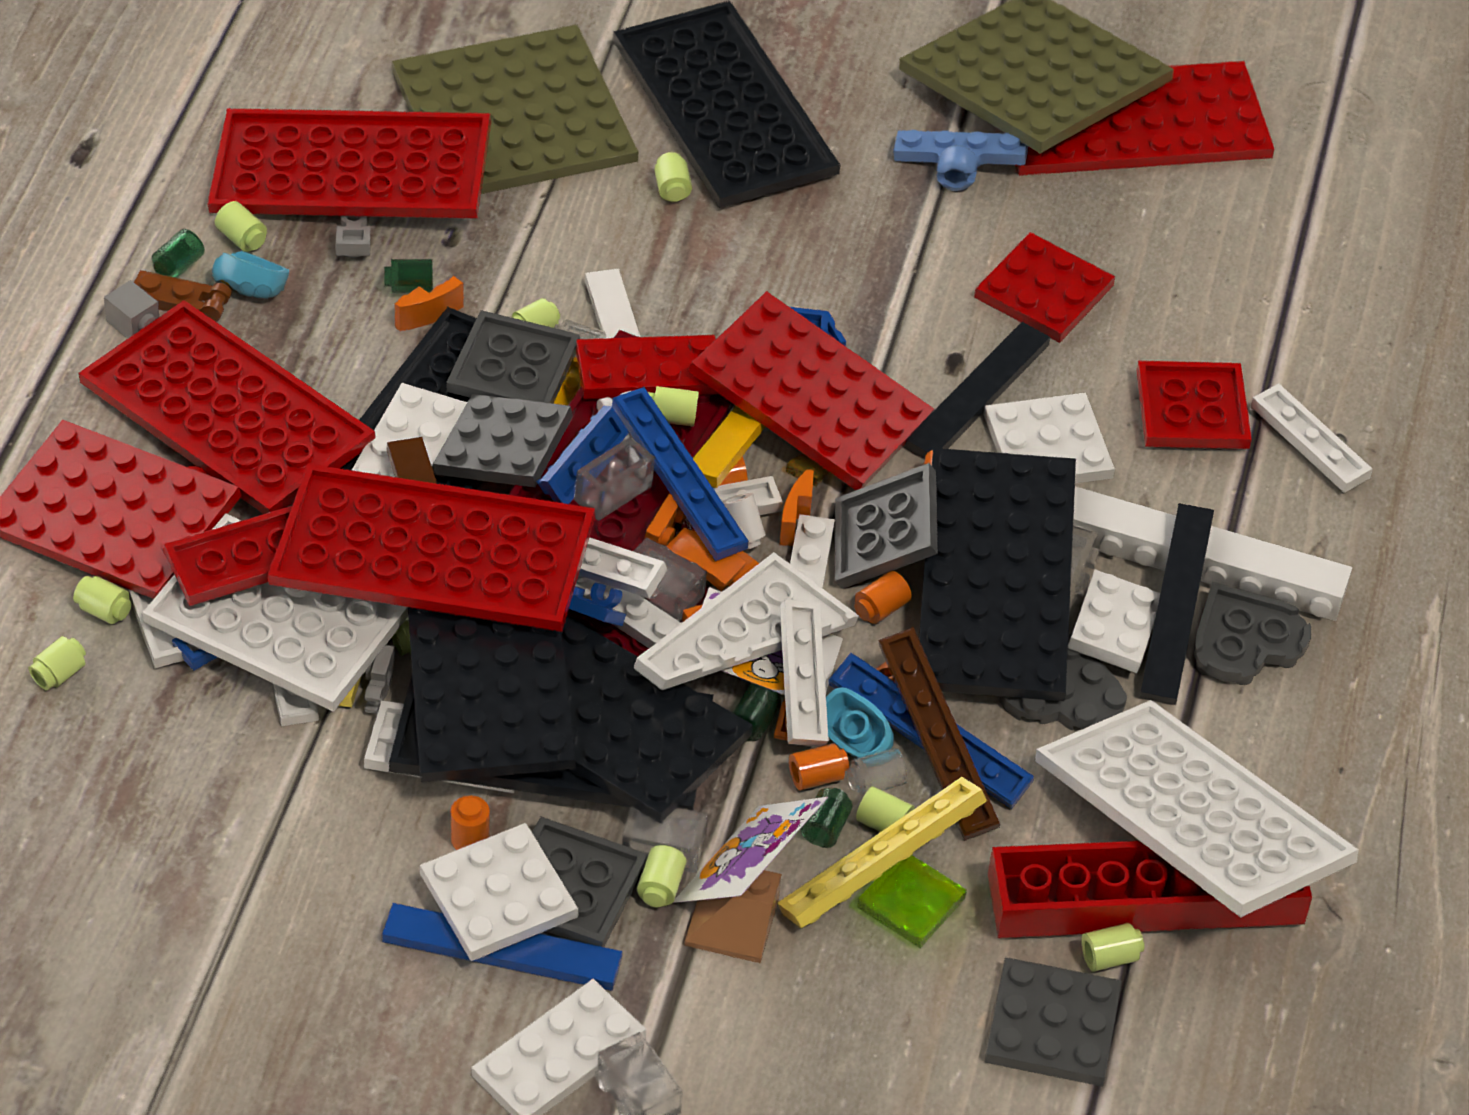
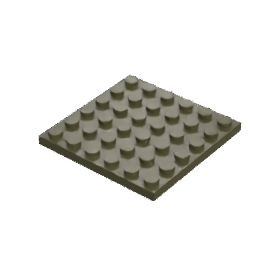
[899,0,1174,153]
[392,24,638,194]

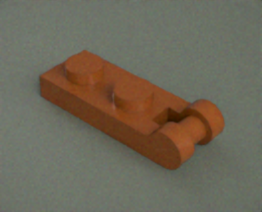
[134,270,232,321]

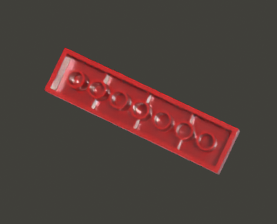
[988,841,1312,938]

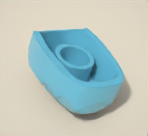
[212,251,290,298]
[826,688,894,763]

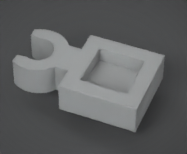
[336,216,371,258]
[364,645,395,714]

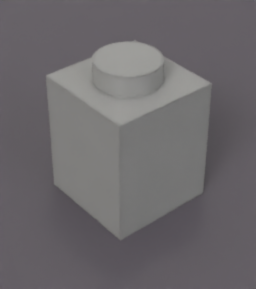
[104,280,159,338]

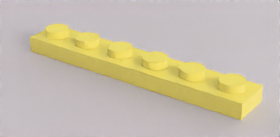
[777,777,987,929]

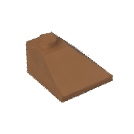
[684,870,782,963]

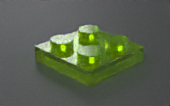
[857,855,967,948]

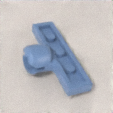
[894,130,1028,191]

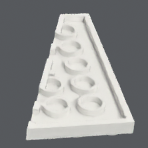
[634,552,859,690]

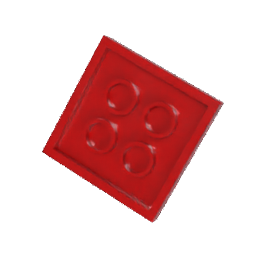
[974,232,1115,343]
[1136,361,1252,449]

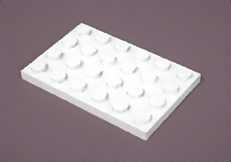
[142,513,408,712]

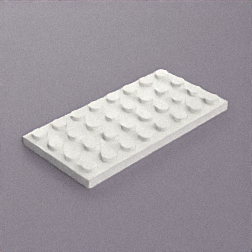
[1035,700,1359,917]

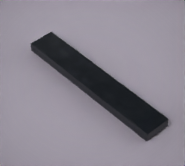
[904,322,1050,459]
[1140,503,1214,705]

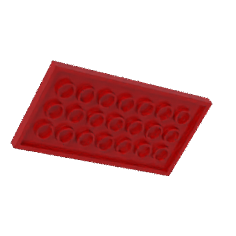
[1015,61,1275,176]
[208,108,491,219]
[78,300,376,514]
[268,464,595,631]

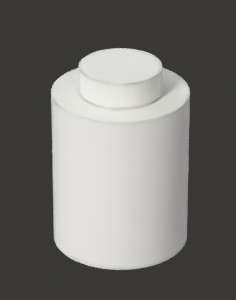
[722,493,766,550]

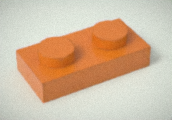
[641,493,686,558]

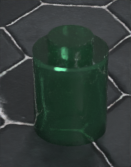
[152,229,205,278]
[384,259,433,293]
[732,683,781,742]
[801,787,853,848]

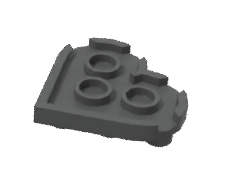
[1194,582,1311,685]
[999,633,1127,730]

